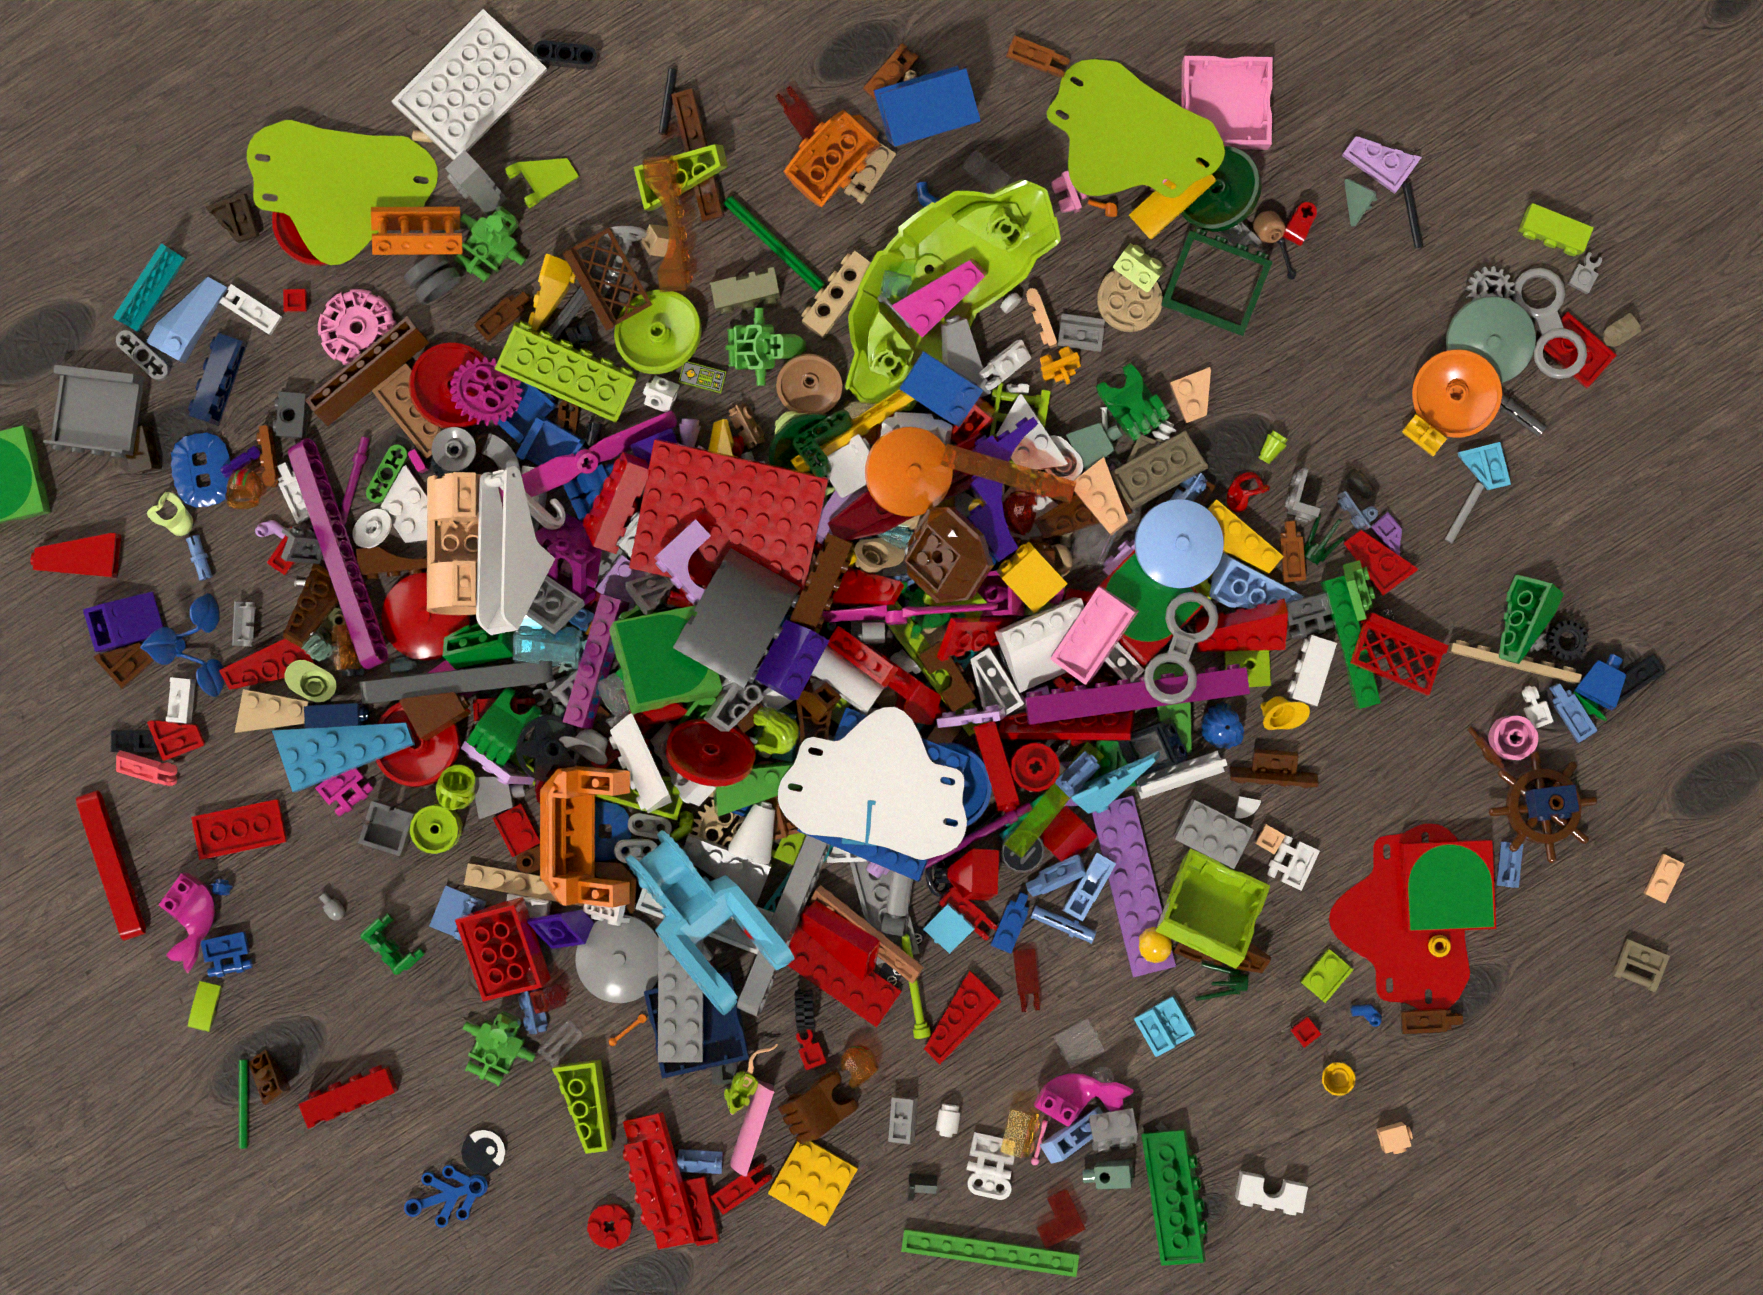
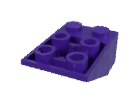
[83,592,163,652]

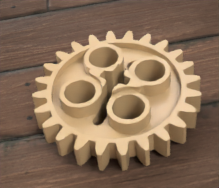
[692,799,746,846]

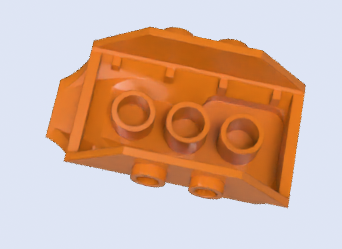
[783,109,882,207]

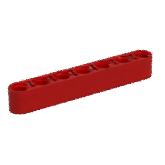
[76,790,146,941]

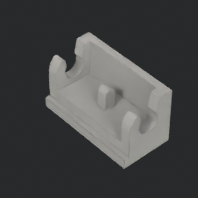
[888,1096,918,1144]

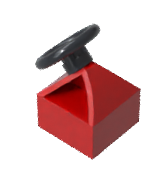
[925,849,999,901]

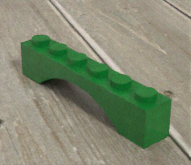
[1320,576,1381,709]

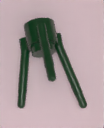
[1304,514,1345,565]
[1195,963,1248,1001]

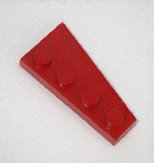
[937,617,1017,661]
[924,970,1001,1065]

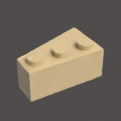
[235,689,313,733]

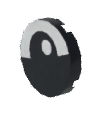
[461,1129,506,1174]

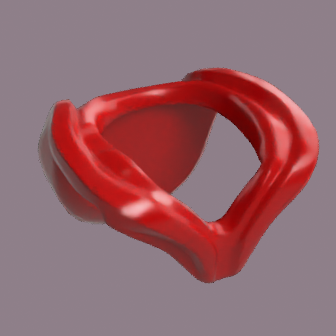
[1227,472,1270,512]

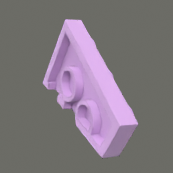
[1342,136,1422,194]
[937,705,1006,728]
[461,741,534,785]

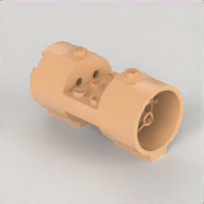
[427,472,481,615]

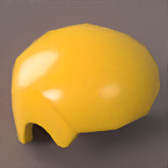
[1139,927,1172,963]
[1322,1062,1356,1096]

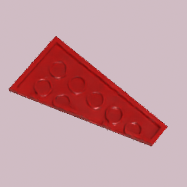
[998,710,1135,740]

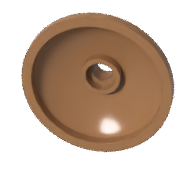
[776,354,842,414]

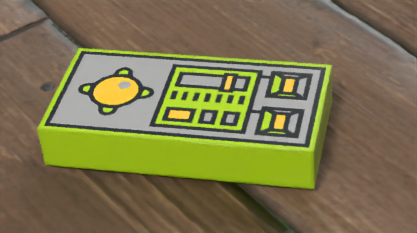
[678,361,727,394]

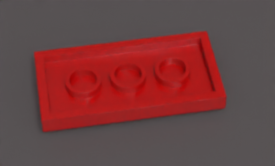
[191,799,288,860]

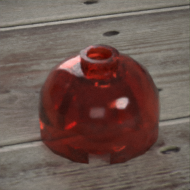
[1002,491,1037,536]

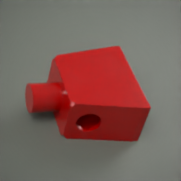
[895,684,946,725]

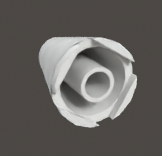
[728,801,775,864]

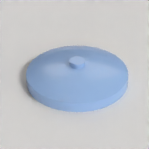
[1135,499,1224,588]

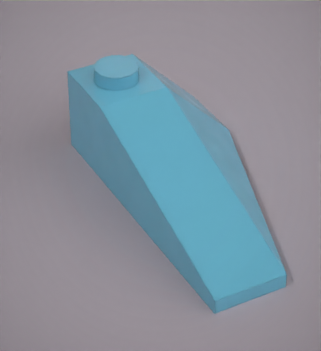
[1071,751,1161,814]

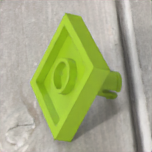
[1224,650,1271,687]

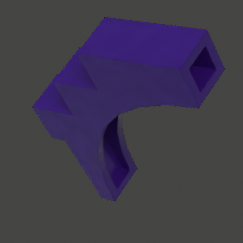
[968,417,1038,562]

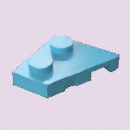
[1458,442,1511,490]

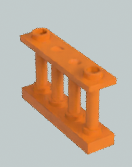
[371,207,462,255]

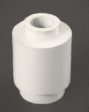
[936,1104,961,1137]

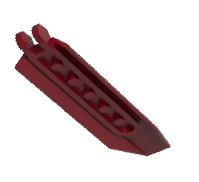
[827,433,999,541]

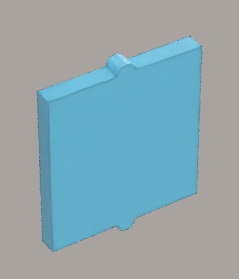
[923,903,975,954]

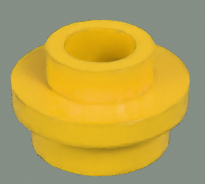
[1428,935,1451,957]

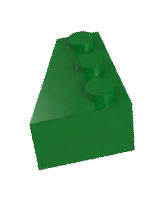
[443,623,516,669]

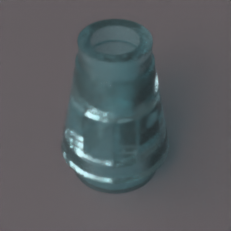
[878,527,912,549]

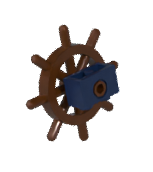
[1489,750,1597,863]

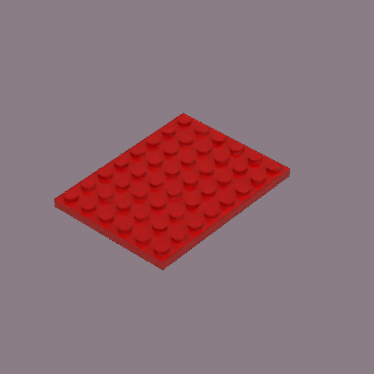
[629,439,829,595]

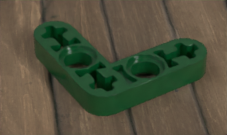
[793,410,853,477]

